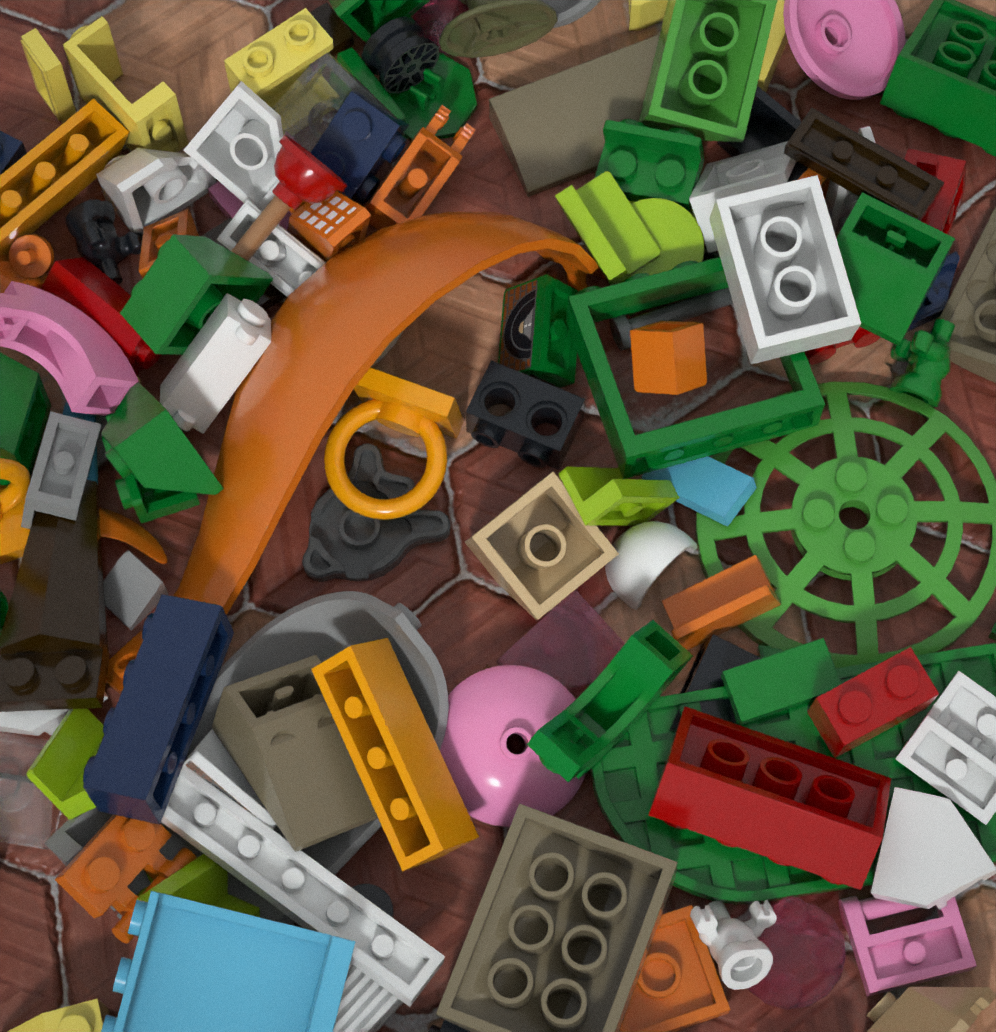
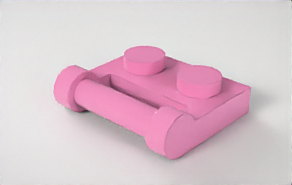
[838,896,977,997]

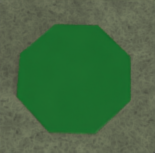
[387,52,477,141]

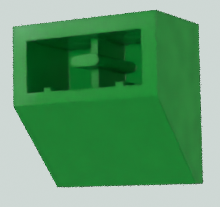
[836,192,955,346]
[0,352,52,485]

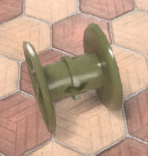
[439,0,558,58]

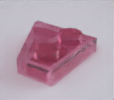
[496,590,625,691]

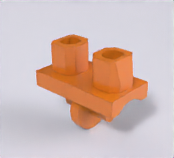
[0,234,54,293]

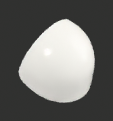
[605,521,697,610]

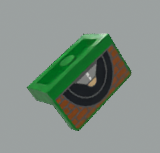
[498,274,578,388]

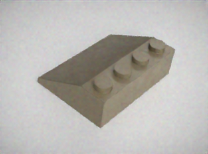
[436,803,678,1032]

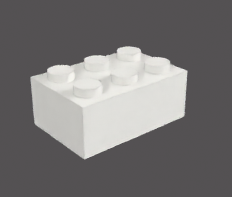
[709,175,861,364]

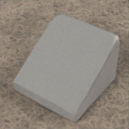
[103,550,169,631]

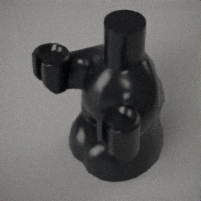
[65,199,143,285]

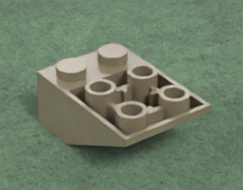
[211,655,378,852]

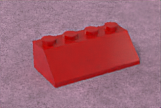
[649,706,891,890]

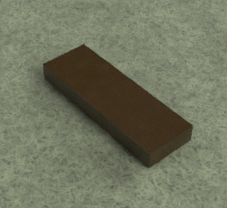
[784,108,944,221]

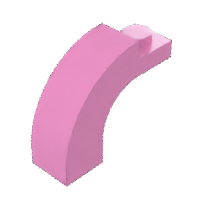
[0,281,139,416]

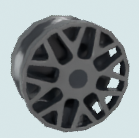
[361,16,439,93]

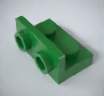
[595,119,704,212]

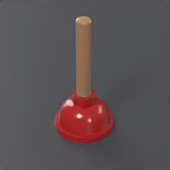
[231,134,347,261]

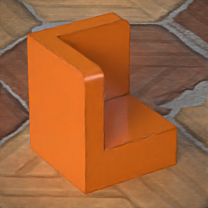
[630,321,707,395]

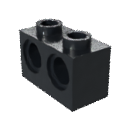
[466,360,585,470]

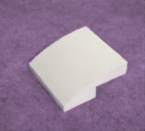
[895,671,996,825]

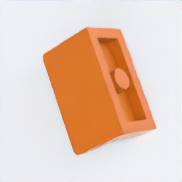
[662,555,781,650]

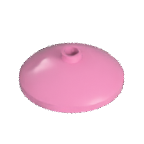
[783,0,906,100]
[440,665,587,827]

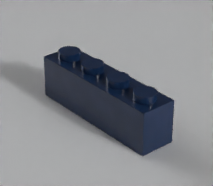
[83,594,234,825]

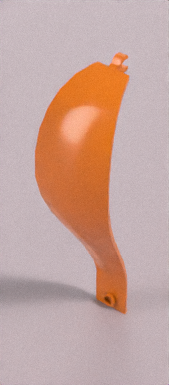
[106,212,606,694]

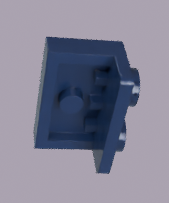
[311,91,409,205]

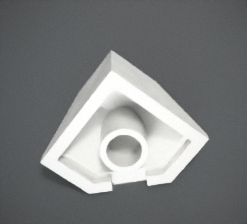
[183,81,283,211]
[97,148,216,233]

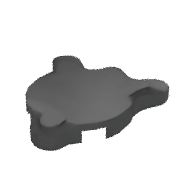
[302,444,451,582]

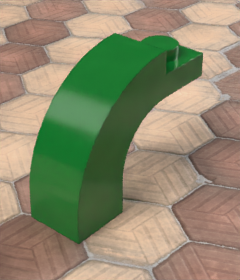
[527,620,693,782]

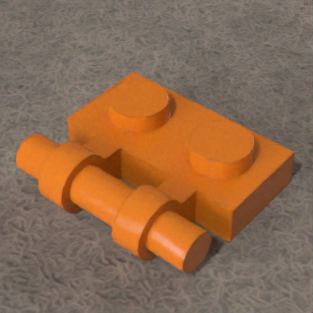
[55,814,197,944]

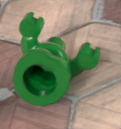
[889,319,955,408]

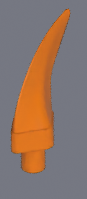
[99,507,168,564]

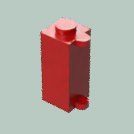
[41,257,162,376]

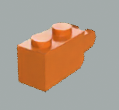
[364,105,476,230]

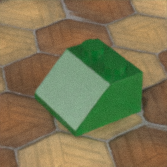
[120,234,273,355]

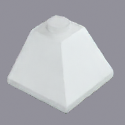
[689,141,796,253]

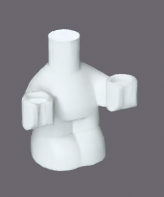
[690,900,777,990]

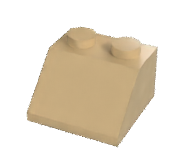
[465,472,619,621]

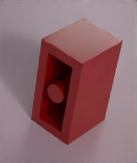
[807,647,939,758]

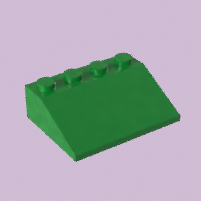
[880,0,996,157]

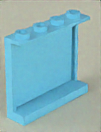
[101,890,355,1032]

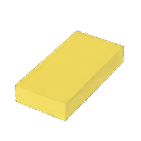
[20,28,76,123]

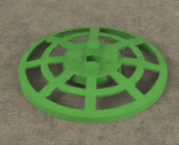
[695,381,996,668]

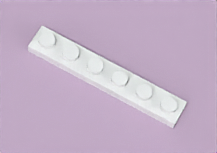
[161,764,445,1007]

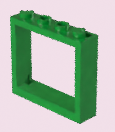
[566,257,825,479]

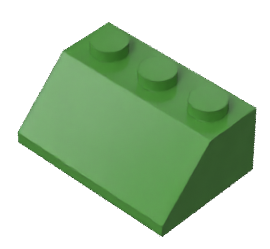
[639,0,777,142]

